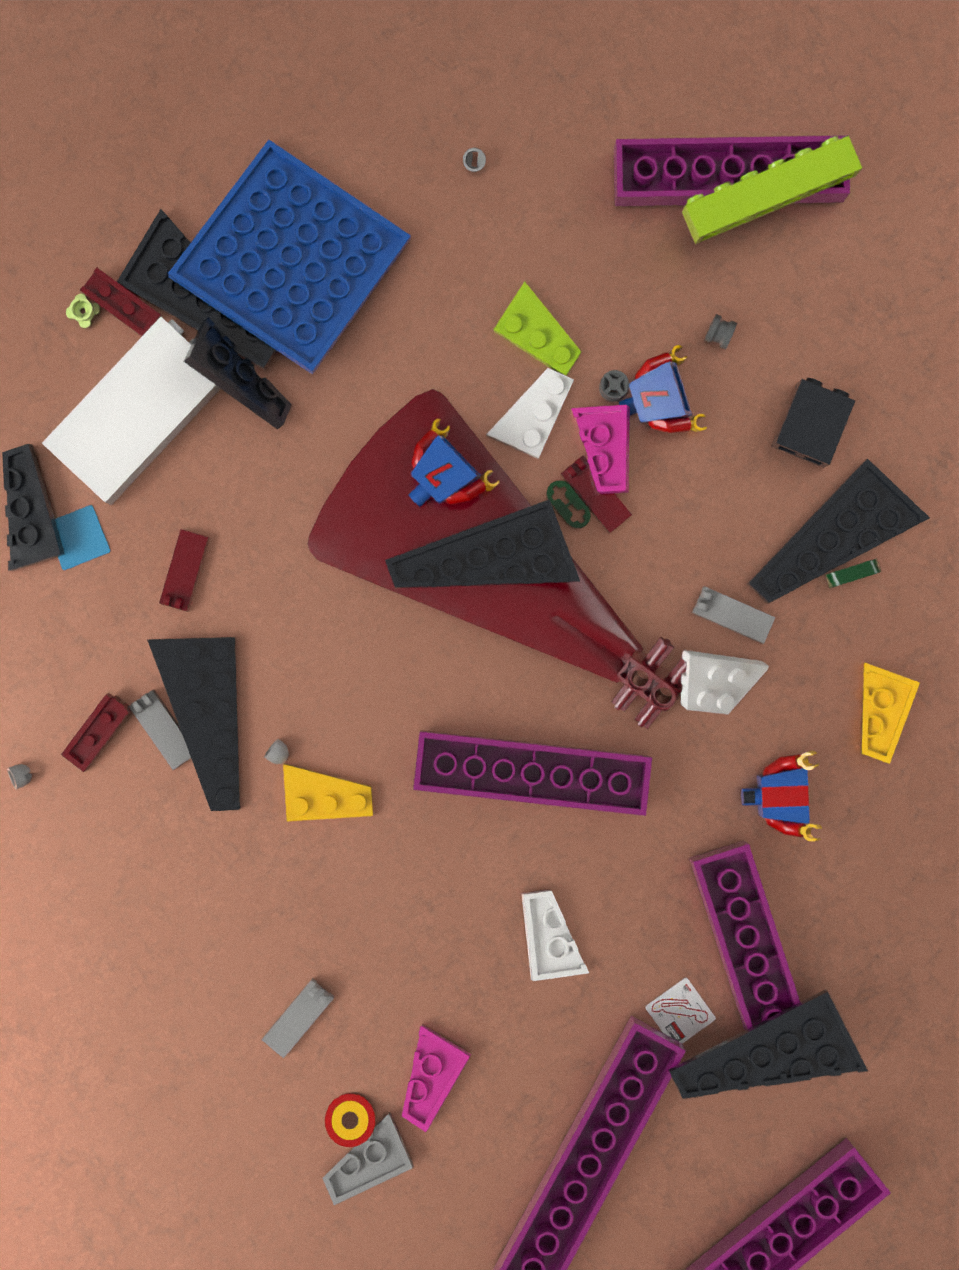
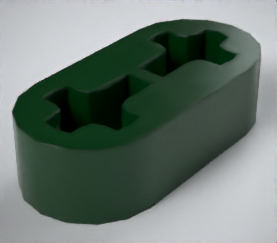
[546,480,591,529]
[825,558,881,588]

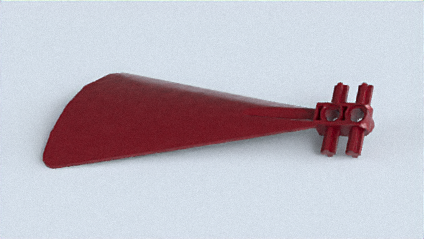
[308,389,687,729]

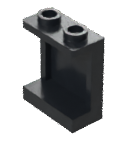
[771,378,856,468]

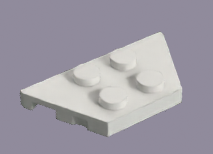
[681,650,769,714]

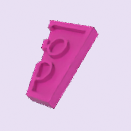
[571,405,630,494]
[401,1024,471,1132]

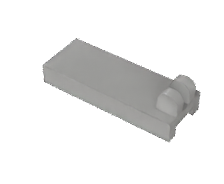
[692,586,775,644]
[129,690,191,770]
[262,978,335,1058]

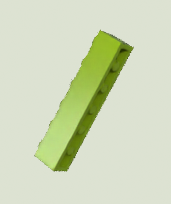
[682,136,862,244]

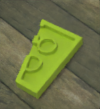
[494,281,581,376]

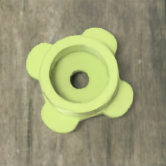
[66,294,100,328]

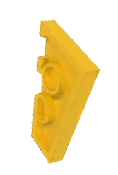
[861,663,920,764]
[283,763,374,822]

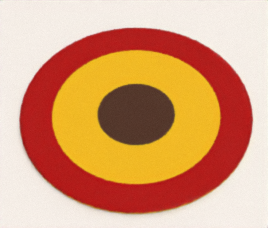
[325,1094,375,1147]

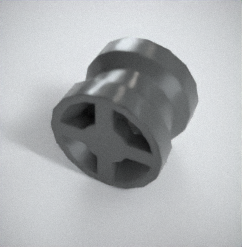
[704,314,737,349]
[599,370,629,402]

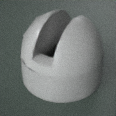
[463,148,486,172]
[264,739,289,764]
[7,764,32,789]

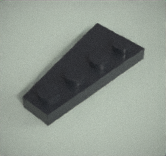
[183,317,292,430]
[2,444,65,571]

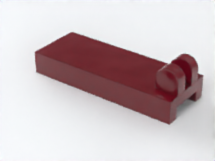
[80,267,161,337]
[560,455,632,534]
[159,529,210,612]
[61,693,132,772]

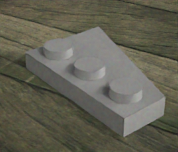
[322,1113,414,1205]

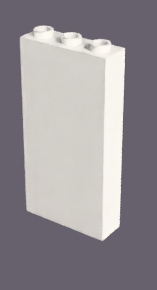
[42,317,220,505]

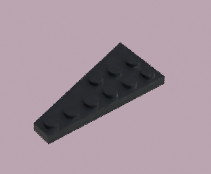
[117,209,277,371]
[747,459,930,604]
[385,499,580,589]
[148,637,240,811]
[669,989,868,1099]

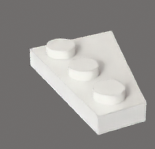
[486,368,574,459]
[521,890,589,981]

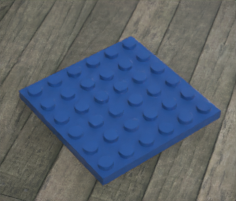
[168,140,411,375]

